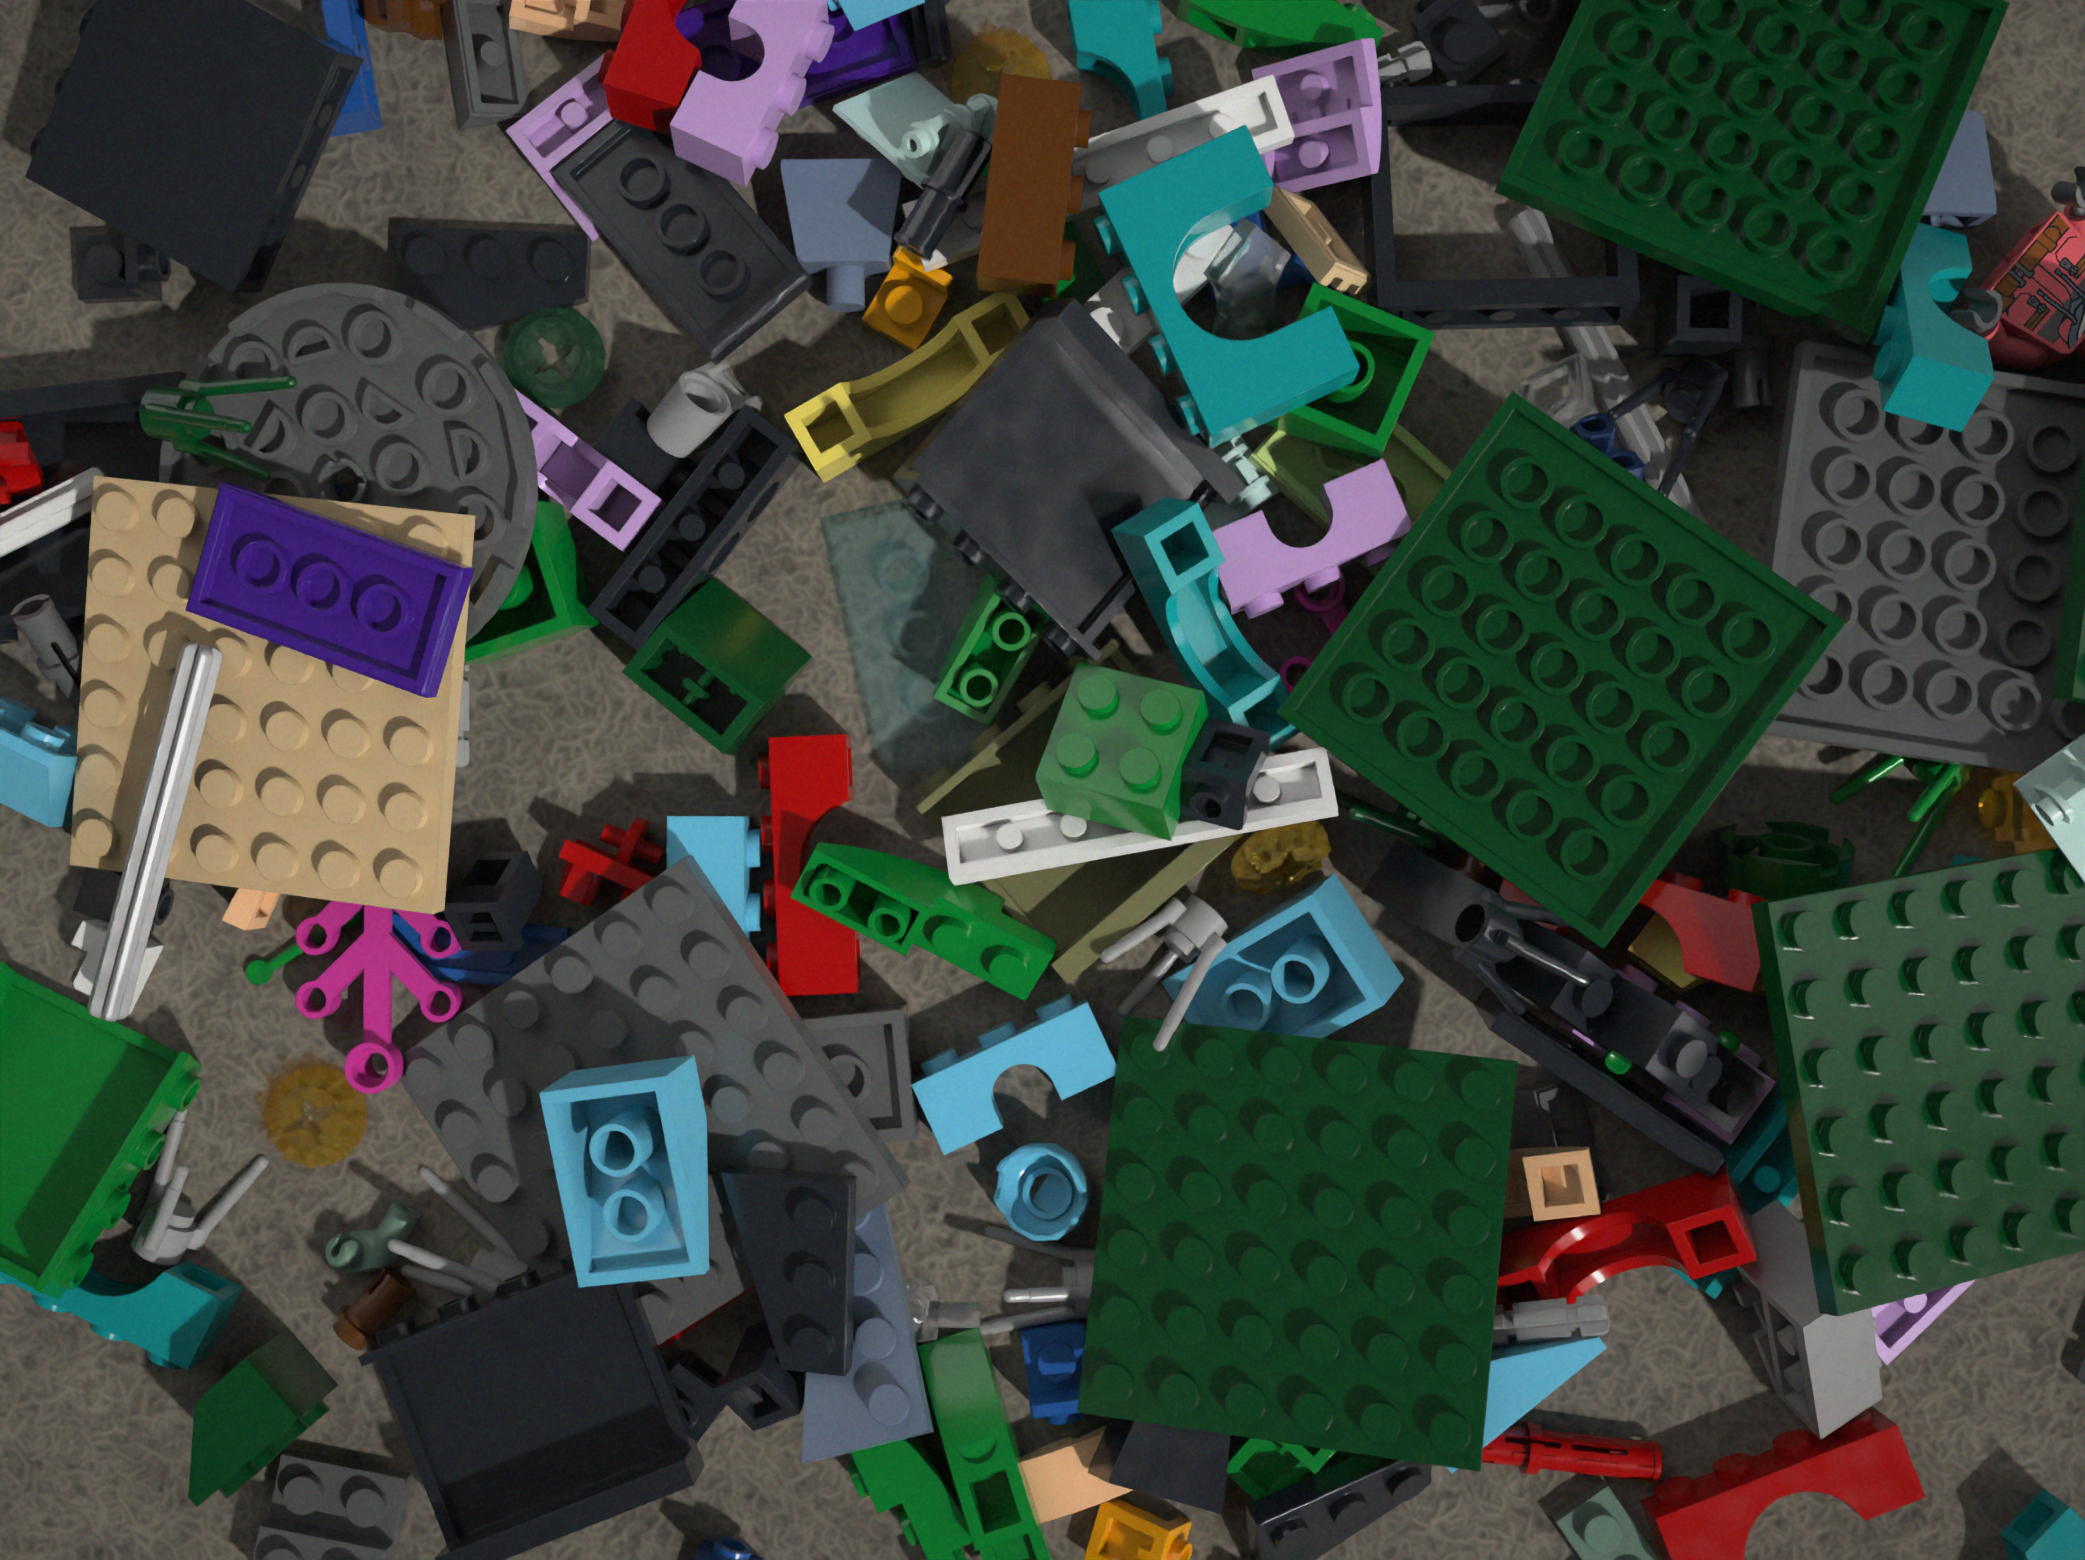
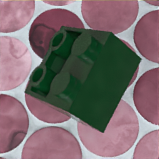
[622,577,813,756]
[188,1328,338,1507]

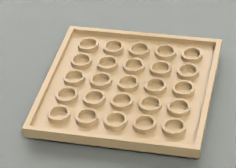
[69,476,476,914]

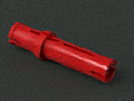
[1482,1421,1662,1483]

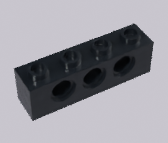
[586,404,806,651]

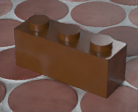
[976,73,1093,299]

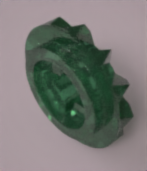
[504,307,608,410]

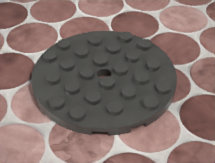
[159,282,538,642]

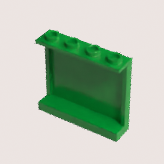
[0,961,202,1299]

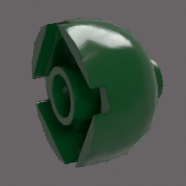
[1718,822,1855,900]

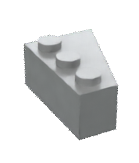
[1733,1199,1883,1440]

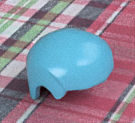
[993,1143,1091,1241]

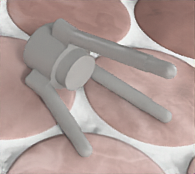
[1100,895,1228,1051]
[131,1108,269,1266]
[387,1166,529,1302]
[968,1226,1096,1335]

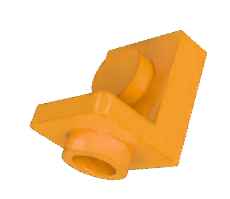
[862,245,955,352]
[1084,1498,1193,1560]

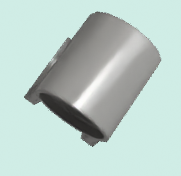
[647,359,767,459]

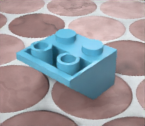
[0,696,79,827]

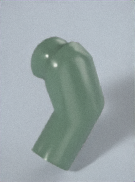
[325,1201,421,1274]

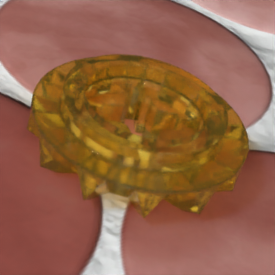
[951,28,1052,106]
[1231,820,1332,896]
[261,1065,368,1169]

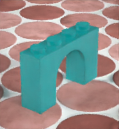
[1092,124,1360,449]

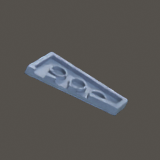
[801,1201,934,1463]

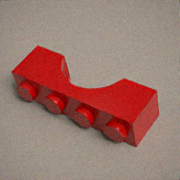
[598,0,703,136]
[758,734,862,996]
[1499,870,1768,996]
[1496,1163,1757,1311]
[1639,1408,1926,1560]

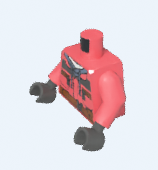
[1949,166,2085,369]

